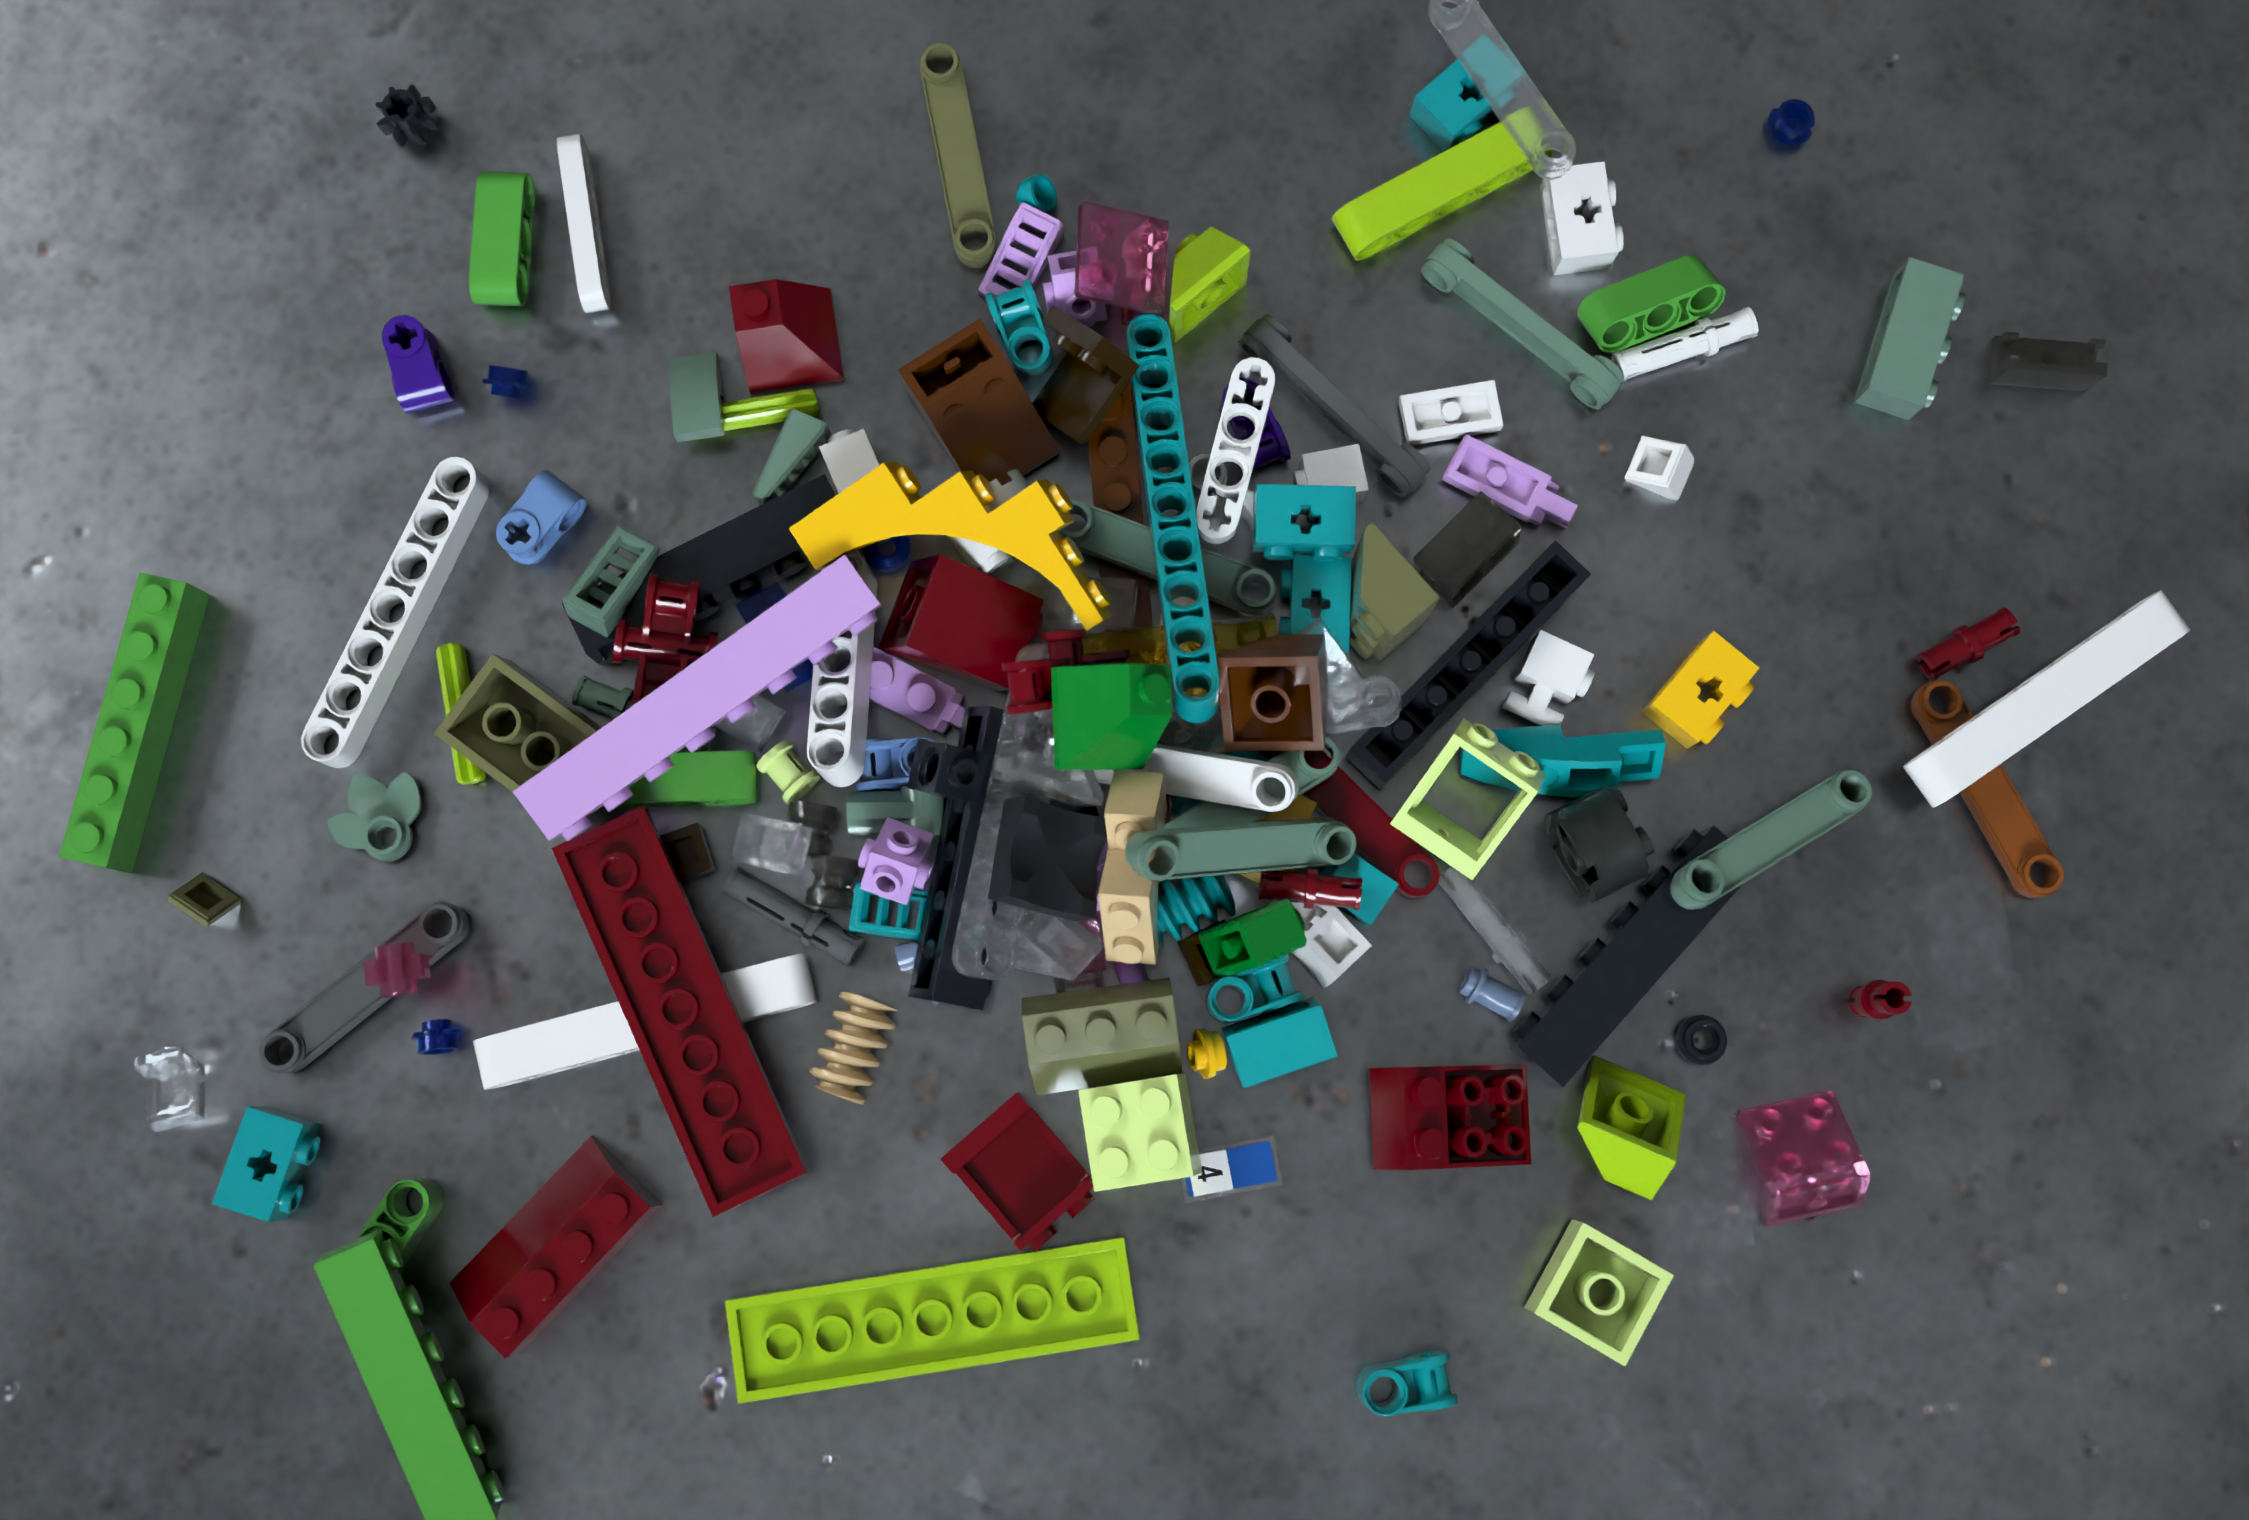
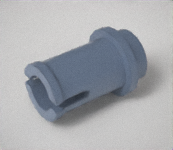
[1459,967,1526,1022]

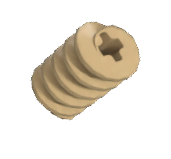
[809,992,899,1105]

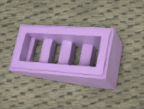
[978,202,1064,297]

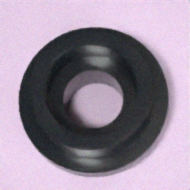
[1676,1015,1727,1065]

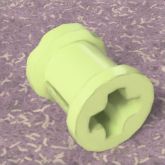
[756,739,821,804]

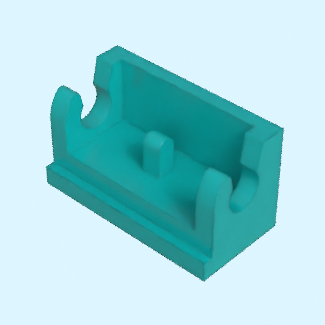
[1221,997,1338,1088]

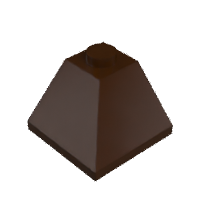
[1216,634,1328,751]

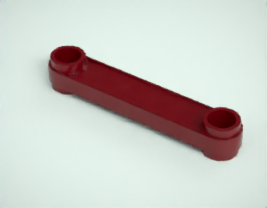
[1259,750,1440,898]

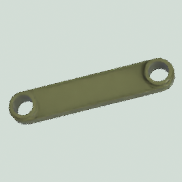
[920,43,997,268]

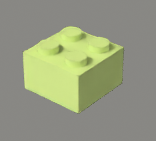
[1078,1073,1202,1192]
[1524,1219,1674,1366]

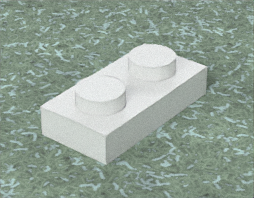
[1398,380,1504,446]

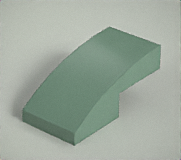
[669,352,725,442]

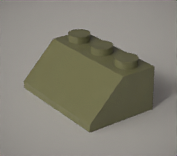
[1349,522,1440,664]
[433,654,602,793]
[1021,978,1183,1095]

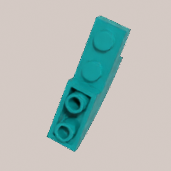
[1459,724,1666,797]

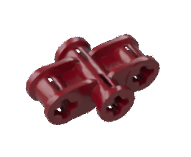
[613,573,719,706]
[1001,629,1131,733]

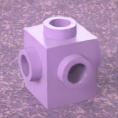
[1043,248,1113,327]
[858,817,934,905]

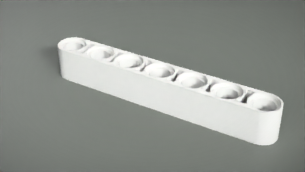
[301,457,490,768]
[1903,590,2191,808]
[473,953,817,1090]

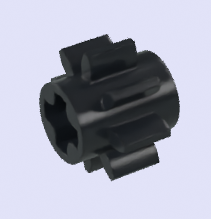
[375,84,438,147]

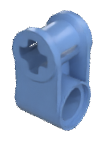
[496,470,587,565]
[856,736,935,792]

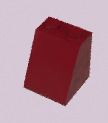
[878,554,1045,691]

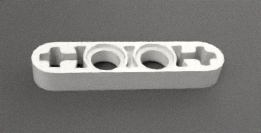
[557,133,611,313]
[1196,357,1275,544]

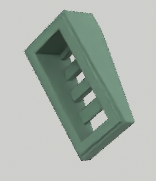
[753,409,832,505]
[562,525,660,637]

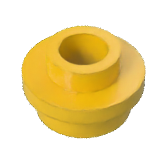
[1187,1028,1227,1079]

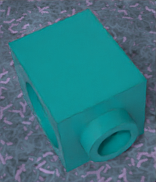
[1320,853,1399,928]

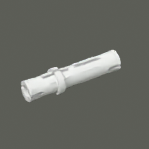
[1611,307,1758,382]

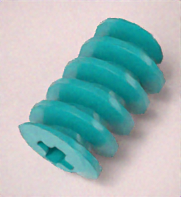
[1157,875,1236,949]

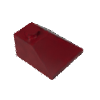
[729,279,844,395]

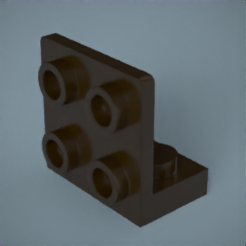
[1032,306,1140,445]

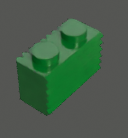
[1199,899,1307,978]

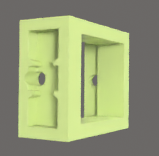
[1390,718,1547,880]

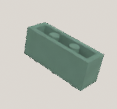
[1854,257,1965,420]

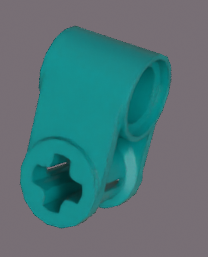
[985,278,1053,376]
[1205,954,1305,1024]
[1356,1350,1458,1416]

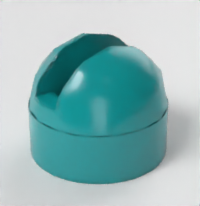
[1016,173,1057,212]

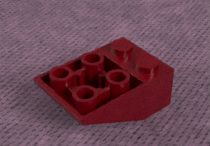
[1369,1064,1531,1170]

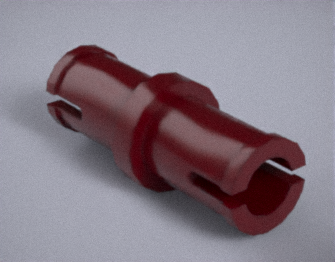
[1916,607,2020,681]
[1259,868,1362,910]
[1848,979,1912,1020]

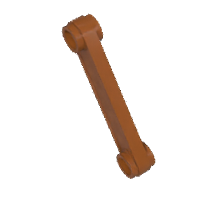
[1911,680,2064,898]

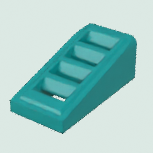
[849,882,928,941]

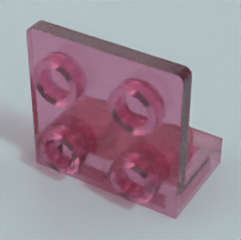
[1074,201,1169,326]
[1737,1091,1871,1227]

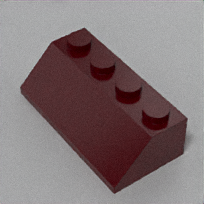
[449,1135,663,1359]

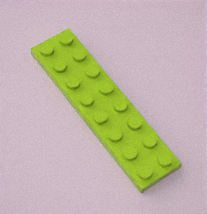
[725,1236,1140,1404]

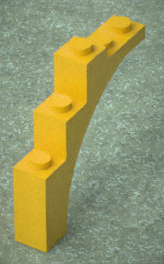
[789,461,1113,631]

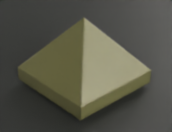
[167,872,241,927]

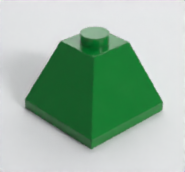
[1051,663,1172,770]

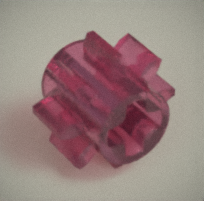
[363,942,431,998]

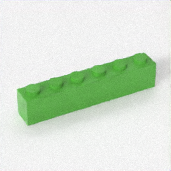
[59,572,210,873]
[313,1229,505,1520]

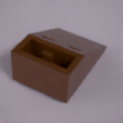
[898,319,1060,486]

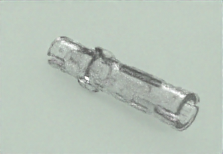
[1438,866,1553,997]

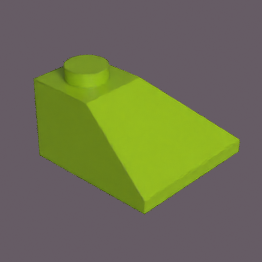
[1169,226,1251,343]
[1577,1055,1686,1200]

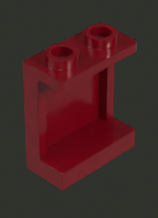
[941,1092,1095,1252]

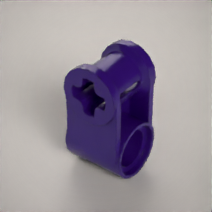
[382,315,455,414]
[1219,378,1291,475]

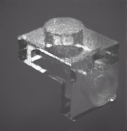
[135,1046,205,1132]

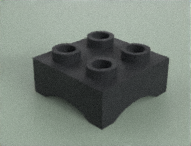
[988,795,1107,921]

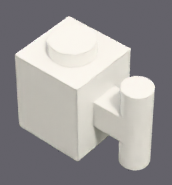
[1502,630,1595,726]

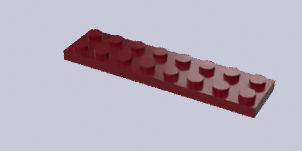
[552,806,809,1217]

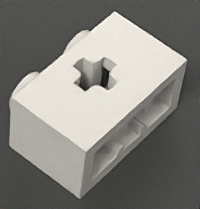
[1540,162,1623,276]

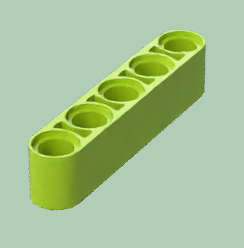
[1331,109,1555,261]

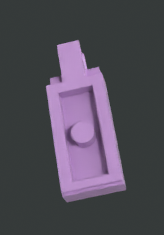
[1442,434,1578,529]
[869,646,965,735]

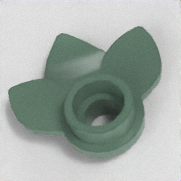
[326,772,422,861]

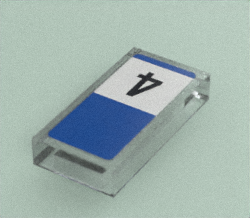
[1180,1135,1283,1203]

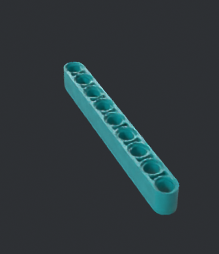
[1127,314,1219,723]

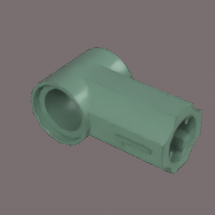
[846,786,944,839]

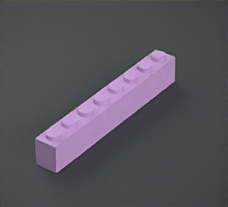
[513,555,881,842]

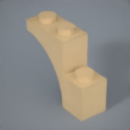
[1098,770,1167,965]

